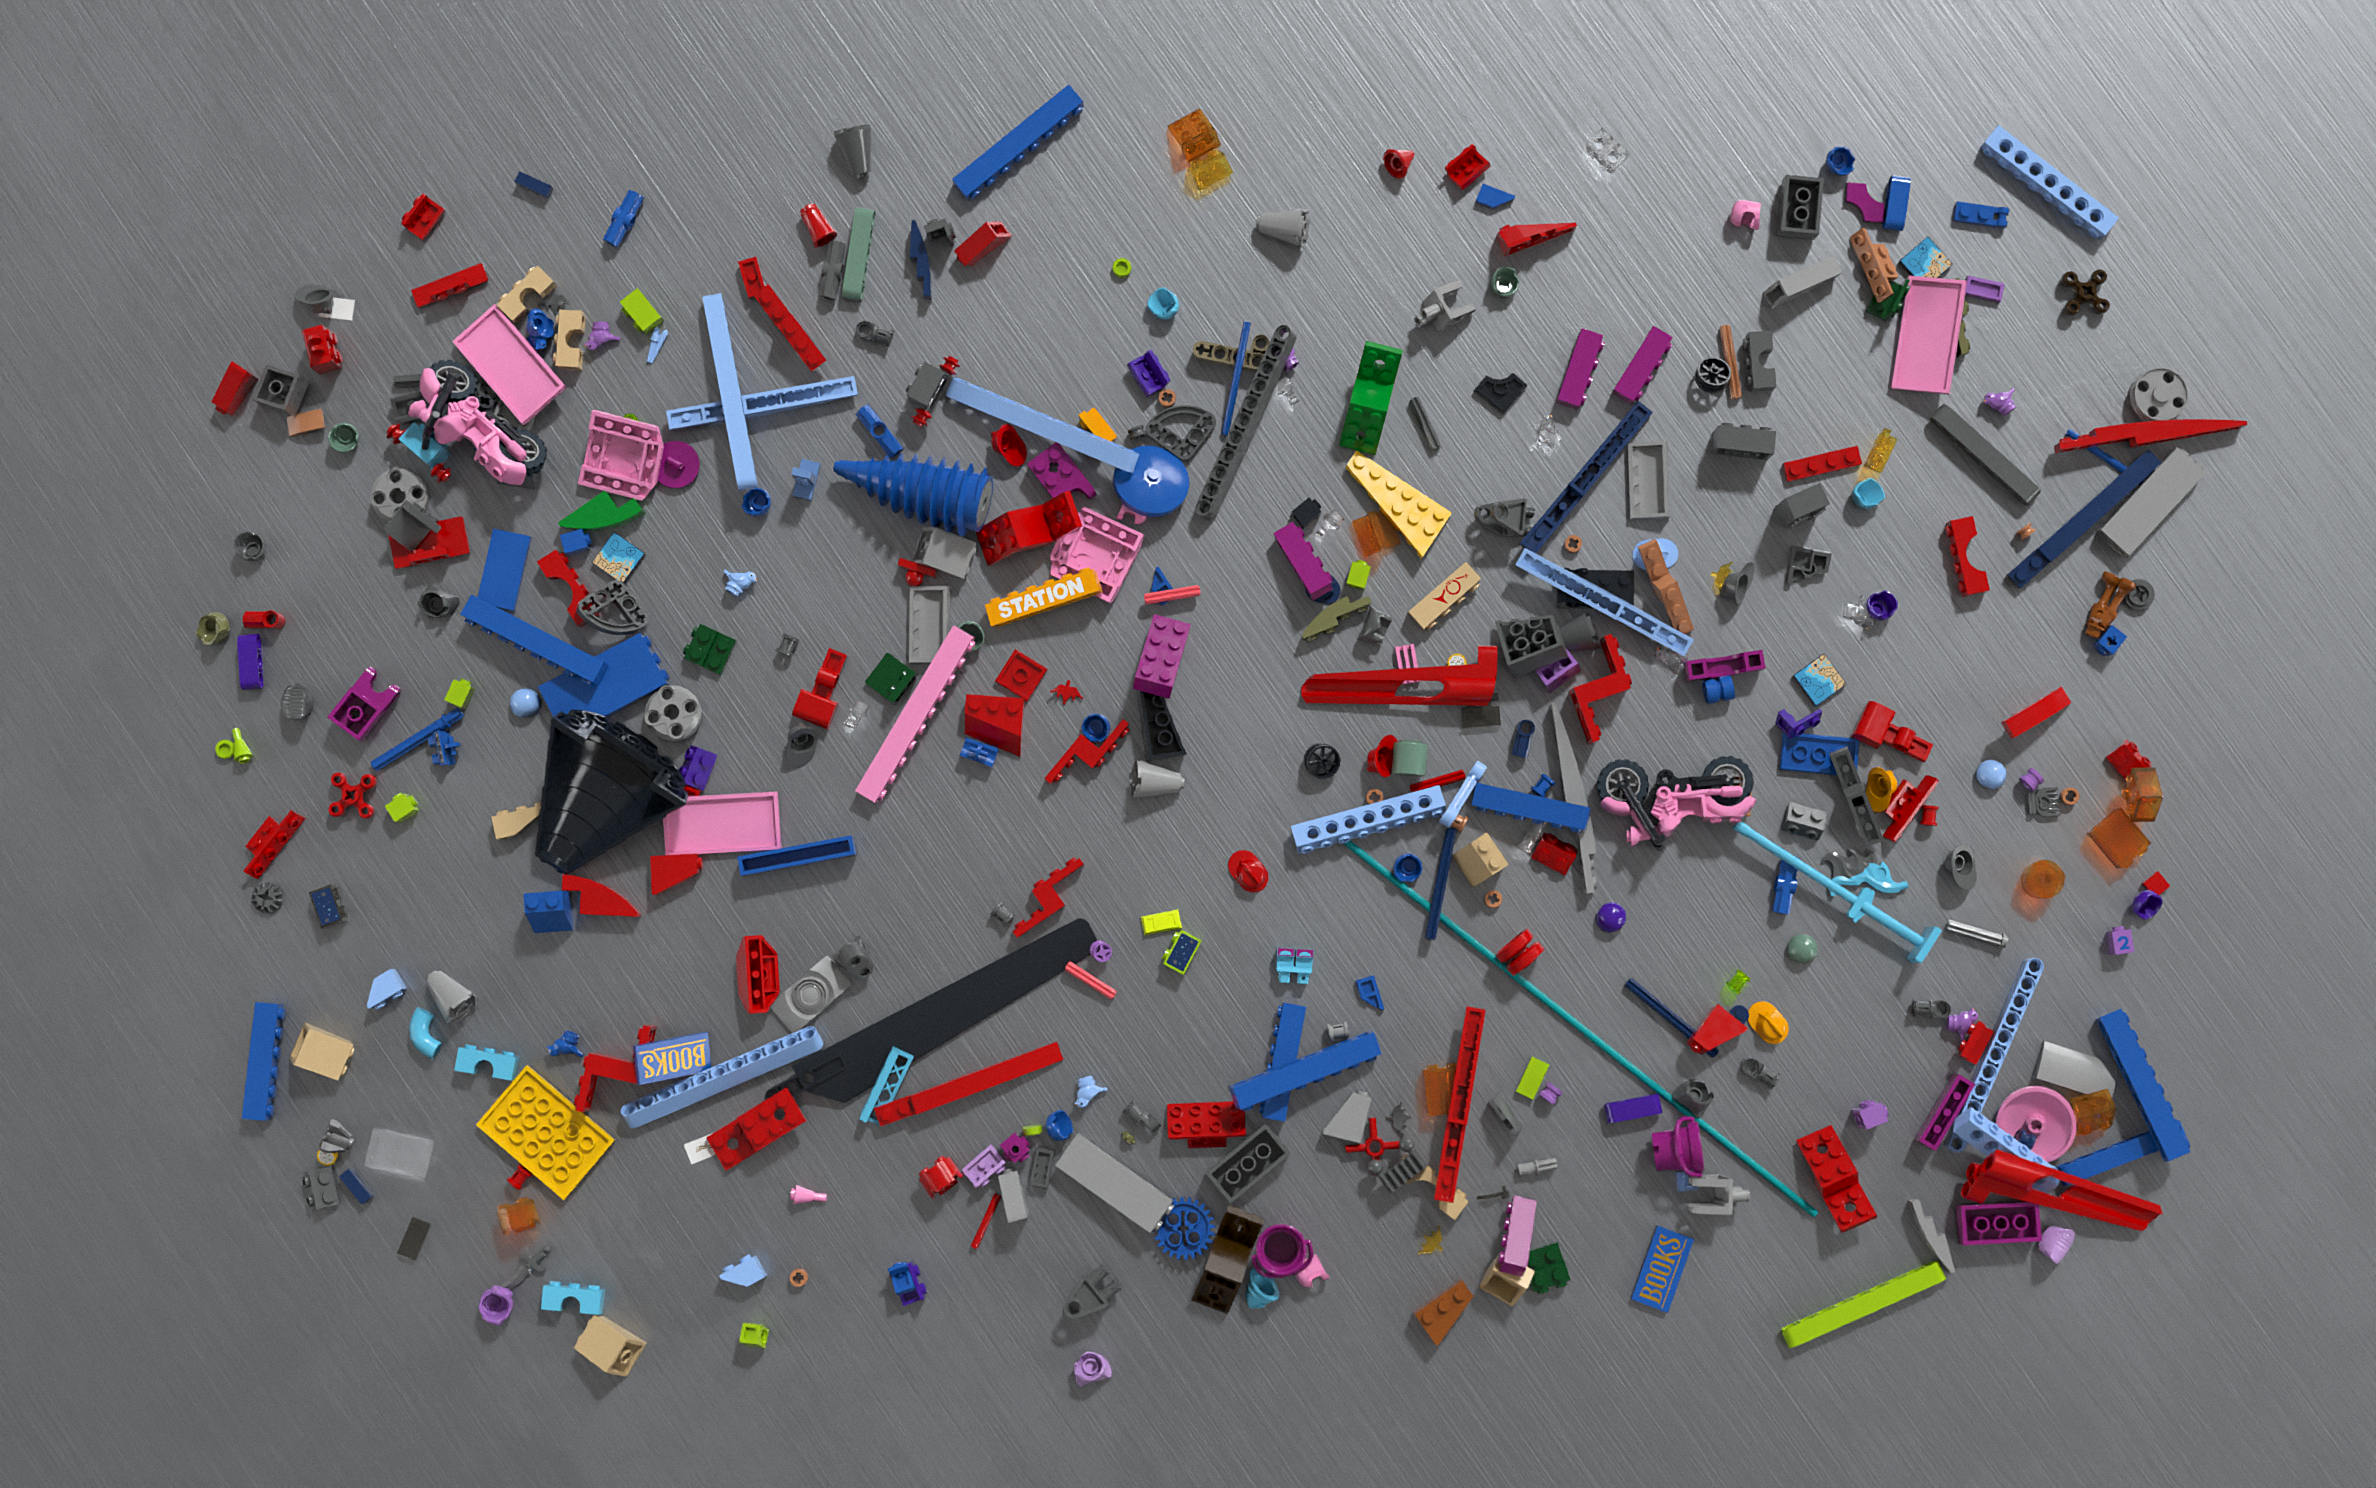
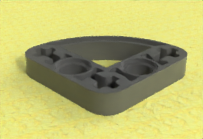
[1146,405,1216,461]
[576,580,648,635]

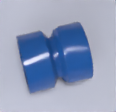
[1702,675,1735,704]

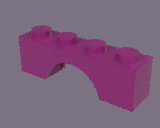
[1683,650,1766,682]

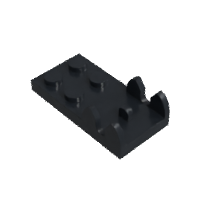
[1557,568,1634,609]

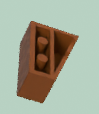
[1413,1278,1474,1346]

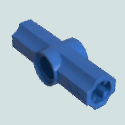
[603,190,644,248]
[855,404,904,459]
[1772,857,1799,915]

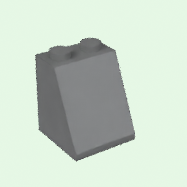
[912,527,976,579]

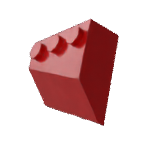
[965,694,1025,757]

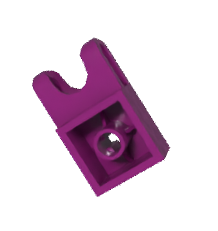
[1027,442,1096,499]
[327,667,401,743]

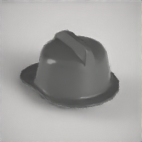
[294,285,335,314]
[1721,562,1754,605]
[785,722,818,766]
[1945,844,1977,890]

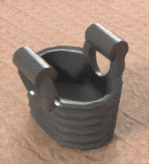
[832,936,873,979]

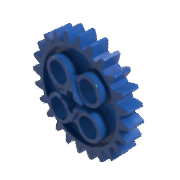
[1153,1197,1216,1260]

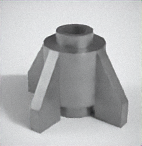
[319,1119,353,1153]

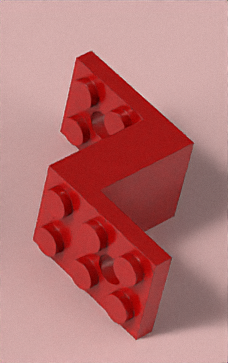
[976,491,1083,566]
[1569,634,1632,745]
[574,1025,657,1112]

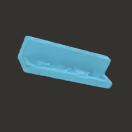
[859,1046,914,1126]

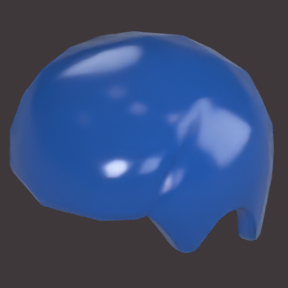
[1826,146,1855,175]
[741,488,771,517]
[1081,713,1111,742]
[1393,853,1423,882]
[1045,1110,1073,1141]

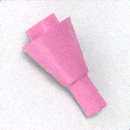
[790,1185,827,1204]

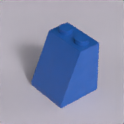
[523,891,574,933]

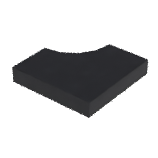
[1474,373,1527,414]

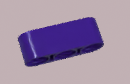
[237,634,264,690]
[1604,1094,1663,1123]

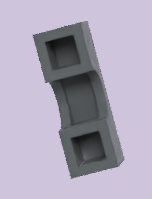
[1743,330,1777,392]

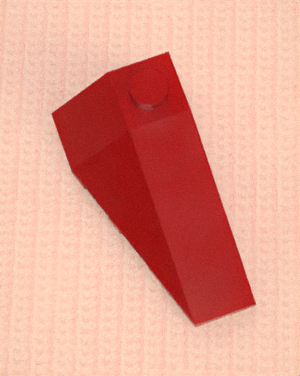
[1496,222,1577,257]

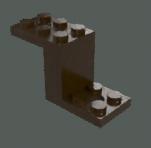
[1191,1205,1265,1314]

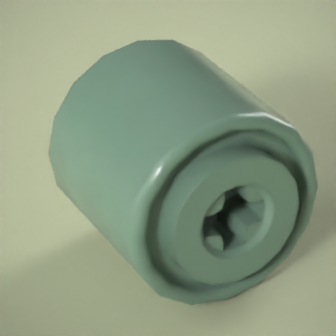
[1392,740,1428,776]

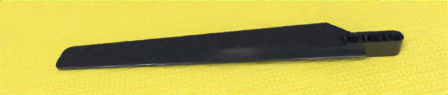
[765,918,1098,1103]

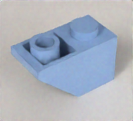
[367,969,407,1010]
[719,1254,767,1287]

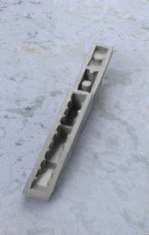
[1550,704,1597,894]

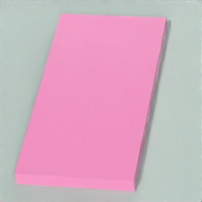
[1891,276,1967,395]
[452,304,567,425]
[663,791,782,855]

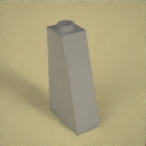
[1763,256,1843,309]

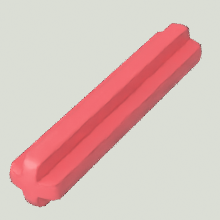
[1144,585,1200,604]
[1065,962,1116,999]

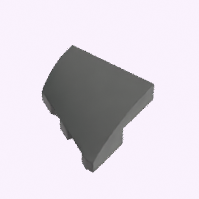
[1786,545,1832,584]
[1489,1092,1524,1135]

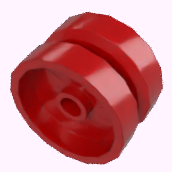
[1495,928,1545,976]

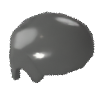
[234,531,265,561]

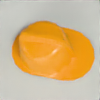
[1866,767,1897,812]
[1748,1001,1789,1044]

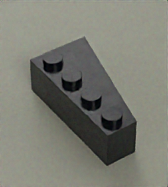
[1136,690,1187,761]

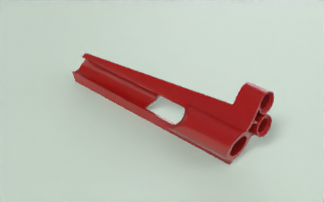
[1301,646,1497,706]
[1961,1149,2163,1231]

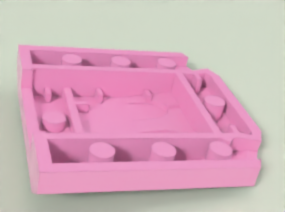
[578,410,664,501]
[1051,507,1144,604]

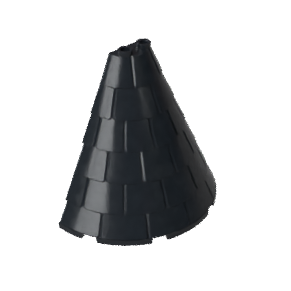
[535,710,688,875]

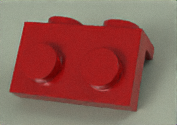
[1445,144,1491,191]
[401,194,446,241]
[2106,739,2152,786]
[1531,832,1578,876]
[1958,1021,1993,1065]

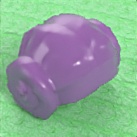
[478,1285,514,1325]

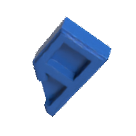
[1355,975,1384,1010]

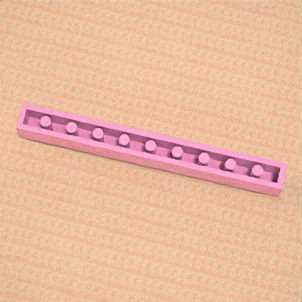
[855,625,975,803]

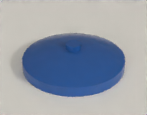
[1113,446,1189,517]

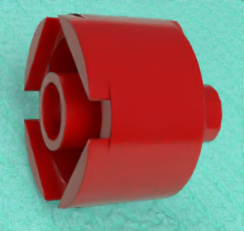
[919,1156,964,1199]

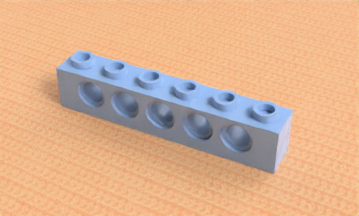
[1953,1107,2059,1193]

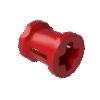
[1920,805,1939,826]
[506,1164,532,1190]

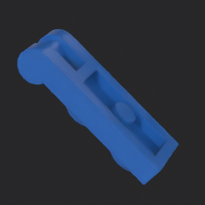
[1953,201,2009,228]

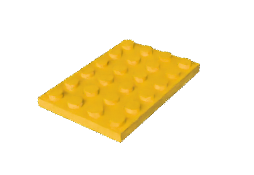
[476,1065,615,1200]

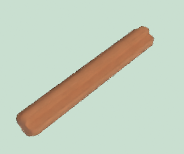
[1719,325,1742,399]

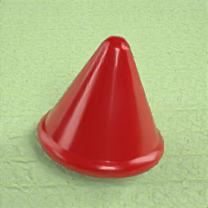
[1383,149,1415,179]

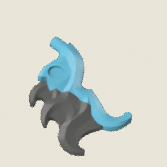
[1822,849,1908,897]

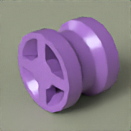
[2019,768,2044,792]
[1090,940,1112,962]
[1538,1081,1563,1105]

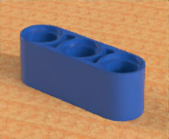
[1882,175,1911,231]

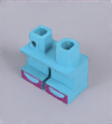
[1276,948,1314,984]

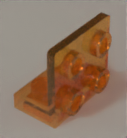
[1167,108,1221,163]
[2069,1089,2117,1136]

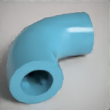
[409,1007,442,1060]

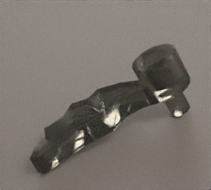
[1477,1186,1510,1200]

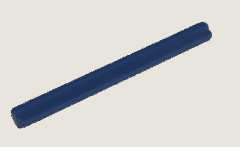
[1425,828,1457,941]
[1625,978,1719,1058]

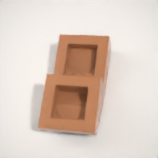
[286,409,326,437]

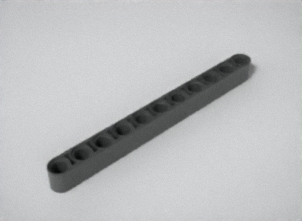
[1195,325,1297,520]

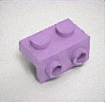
[962,1144,1006,1188]

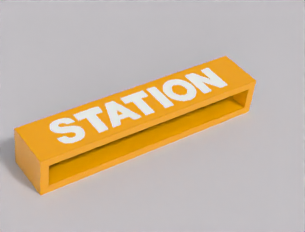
[985,567,1103,628]

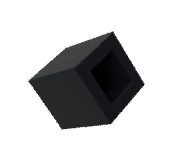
[1291,497,1322,529]

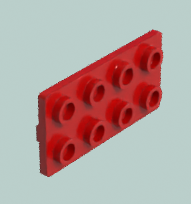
[388,516,470,569]
[1167,1101,1246,1149]

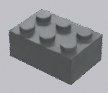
[1777,175,1824,240]
[1710,423,1776,460]
[1775,483,1830,528]

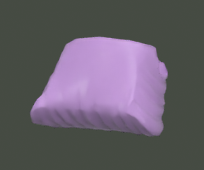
[2039,1226,2075,1264]
[1074,1352,1112,1387]

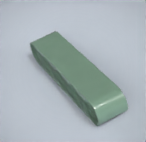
[842,207,875,300]

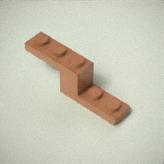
[1638,539,1694,634]

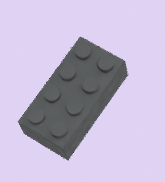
[1206,1123,1291,1204]

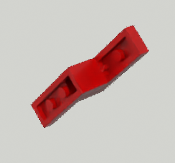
[753,284,827,372]
[1044,719,1130,784]
[1013,857,1084,938]

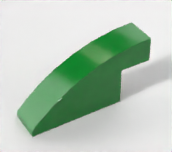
[558,490,645,531]

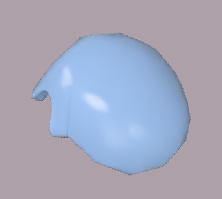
[510,689,541,718]
[1976,760,2006,790]

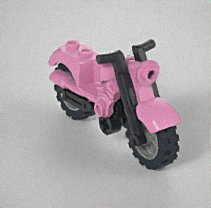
[408,360,547,485]
[1597,756,1756,851]

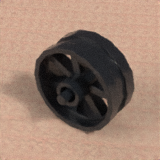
[1694,357,1731,393]
[1304,743,1341,779]

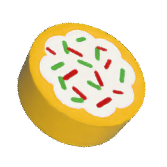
[1447,654,1467,666]
[317,1151,338,1166]

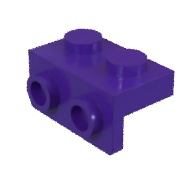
[1127,349,1170,397]
[679,745,717,791]
[899,1261,927,1306]

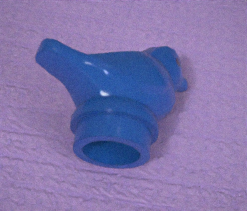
[546,1030,584,1057]

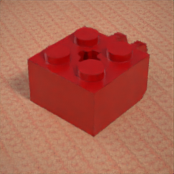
[301,325,343,374]

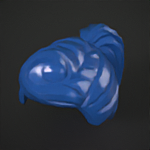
[526,308,554,351]

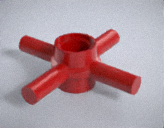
[1345,1117,1400,1176]

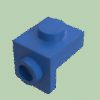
[888,1262,916,1296]

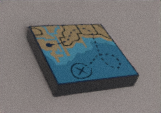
[1899,236,1953,278]
[592,532,646,584]
[1793,653,1847,707]

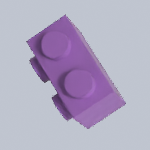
[1852,1099,1889,1129]

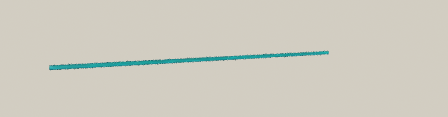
[1342,840,1818,1218]

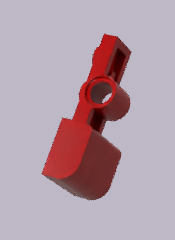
[792,648,848,730]
[1851,701,1934,763]

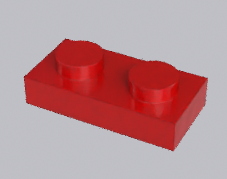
[738,256,765,299]

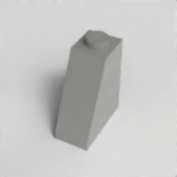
[1322,1090,1372,1143]
[998,1168,1029,1223]

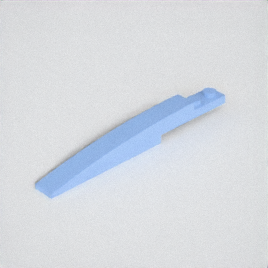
[666,376,858,431]
[1515,548,1694,656]

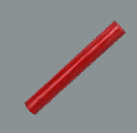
[971,1193,1001,1249]

